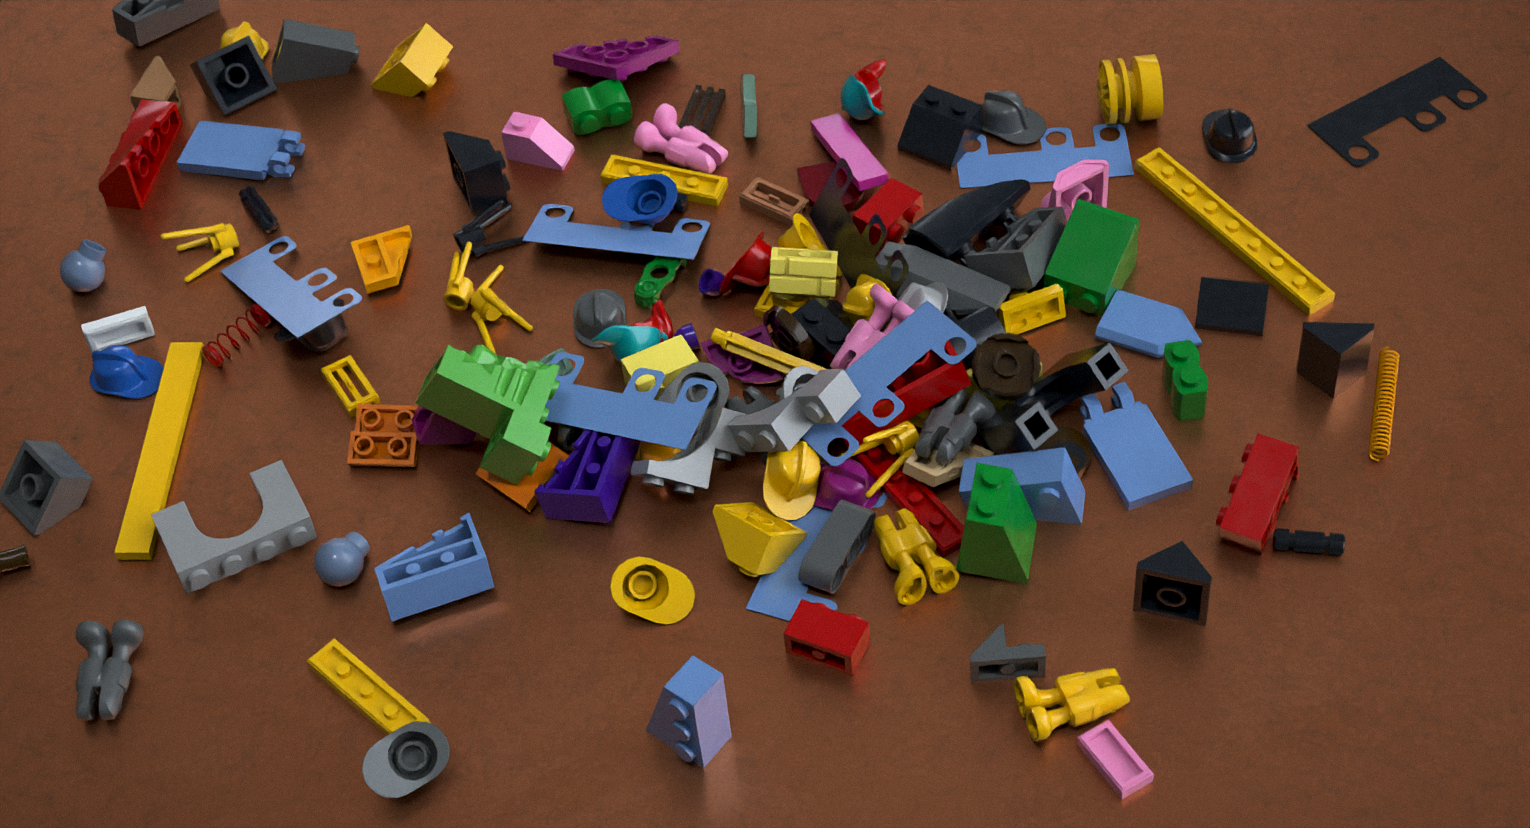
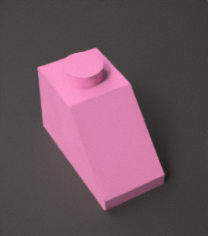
[501,112,575,171]

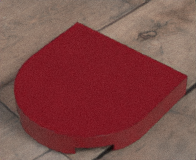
[797,161,866,212]

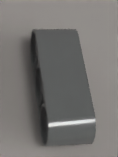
[798,499,876,594]

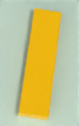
[600,154,728,207]
[307,638,430,735]

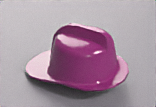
[813,459,879,510]

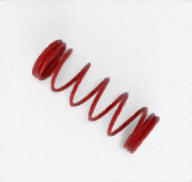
[202,304,271,367]

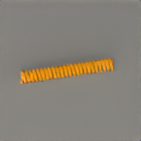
[1368,346,1400,462]

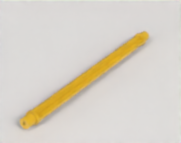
[711,328,931,428]

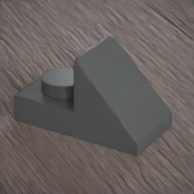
[970,624,1046,683]

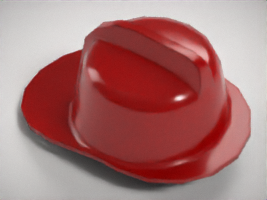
[720,232,772,294]

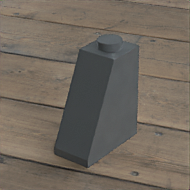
[271,19,359,83]

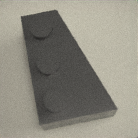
[112,0,220,47]
[964,206,1067,291]

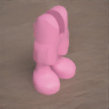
[634,103,728,174]
[830,283,914,370]

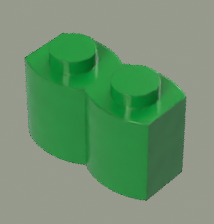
[562,79,633,135]
[1162,340,1208,421]

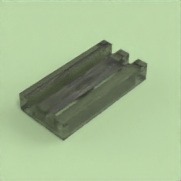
[678,85,726,136]

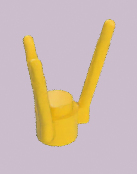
[161,223,239,283]
[443,241,504,311]
[471,288,533,354]
[839,421,919,498]

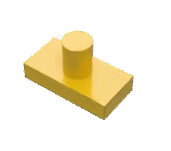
[998,284,1066,335]

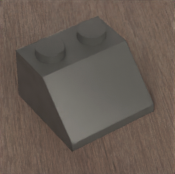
[0,440,93,535]

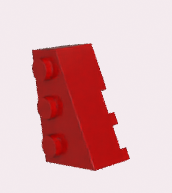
[1216,433,1300,554]

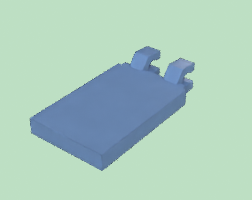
[177,121,305,180]
[1080,381,1193,511]

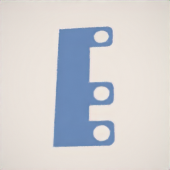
[957,123,1134,188]
[522,204,710,259]
[220,236,362,338]
[801,300,977,466]
[545,352,717,450]
[745,462,887,621]

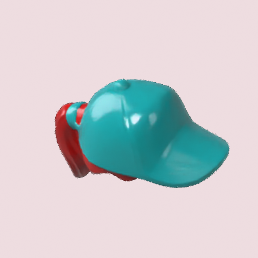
[840,59,886,120]
[591,299,674,363]

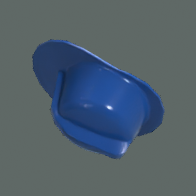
[601,174,678,224]
[89,345,164,399]

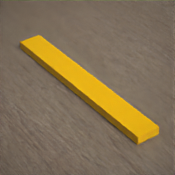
[1134,147,1335,316]
[114,342,204,560]

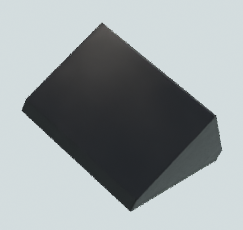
[1195,276,1269,336]
[1296,322,1374,399]
[1133,541,1212,626]

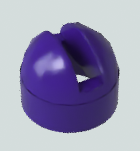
[699,268,725,296]
[674,323,701,351]

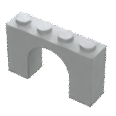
[151,460,317,594]

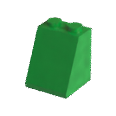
[1044,199,1140,316]
[956,463,1037,584]

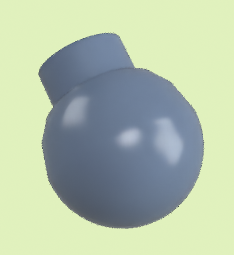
[60,240,107,293]
[314,531,370,587]

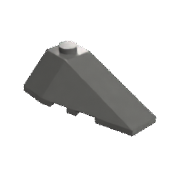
[875,242,1011,315]

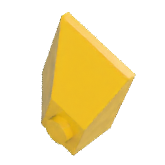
[713,502,807,577]

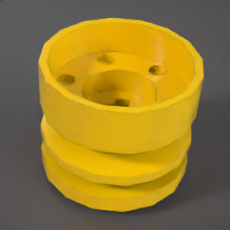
[1097,54,1163,125]

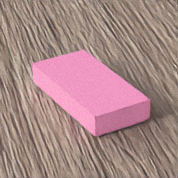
[1077,720,1154,799]

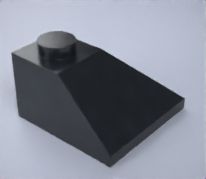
[190,35,277,116]

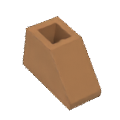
[130,56,182,111]

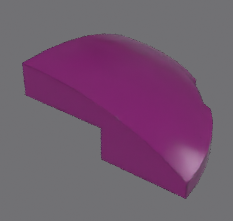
[700,324,783,384]

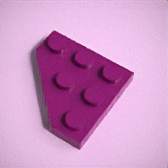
[553,36,680,81]

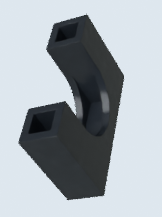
[976,342,1129,456]

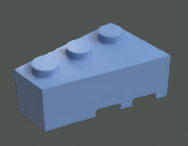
[959,447,1086,525]
[374,513,495,622]
[646,655,732,768]

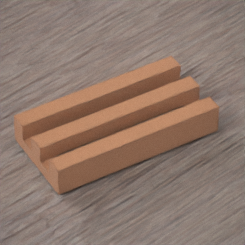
[739,177,810,226]

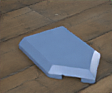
[1095,289,1202,358]

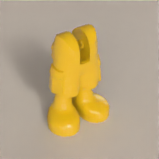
[874,508,959,605]
[1013,668,1130,742]

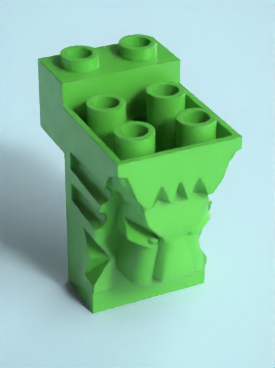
[415,344,560,485]

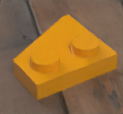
[350,225,412,294]

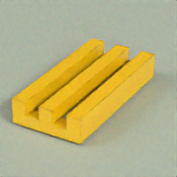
[321,355,381,418]

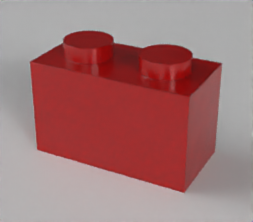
[853,177,924,251]
[783,599,871,677]

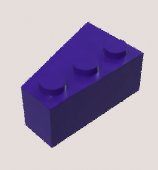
[534,429,641,523]

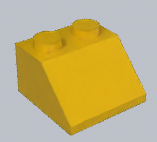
[370,23,453,97]

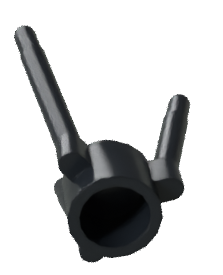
[453,199,527,257]

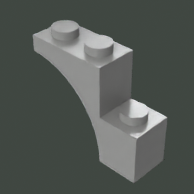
[728,369,861,452]
[631,407,748,495]

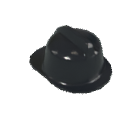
[1202,108,1257,163]
[274,299,348,351]

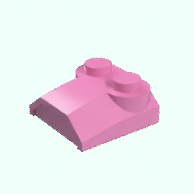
[1040,159,1109,222]

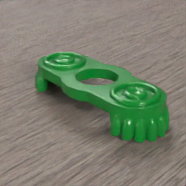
[634,256,686,308]

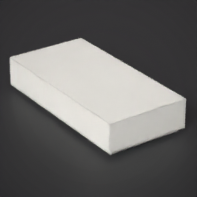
[81,306,155,353]

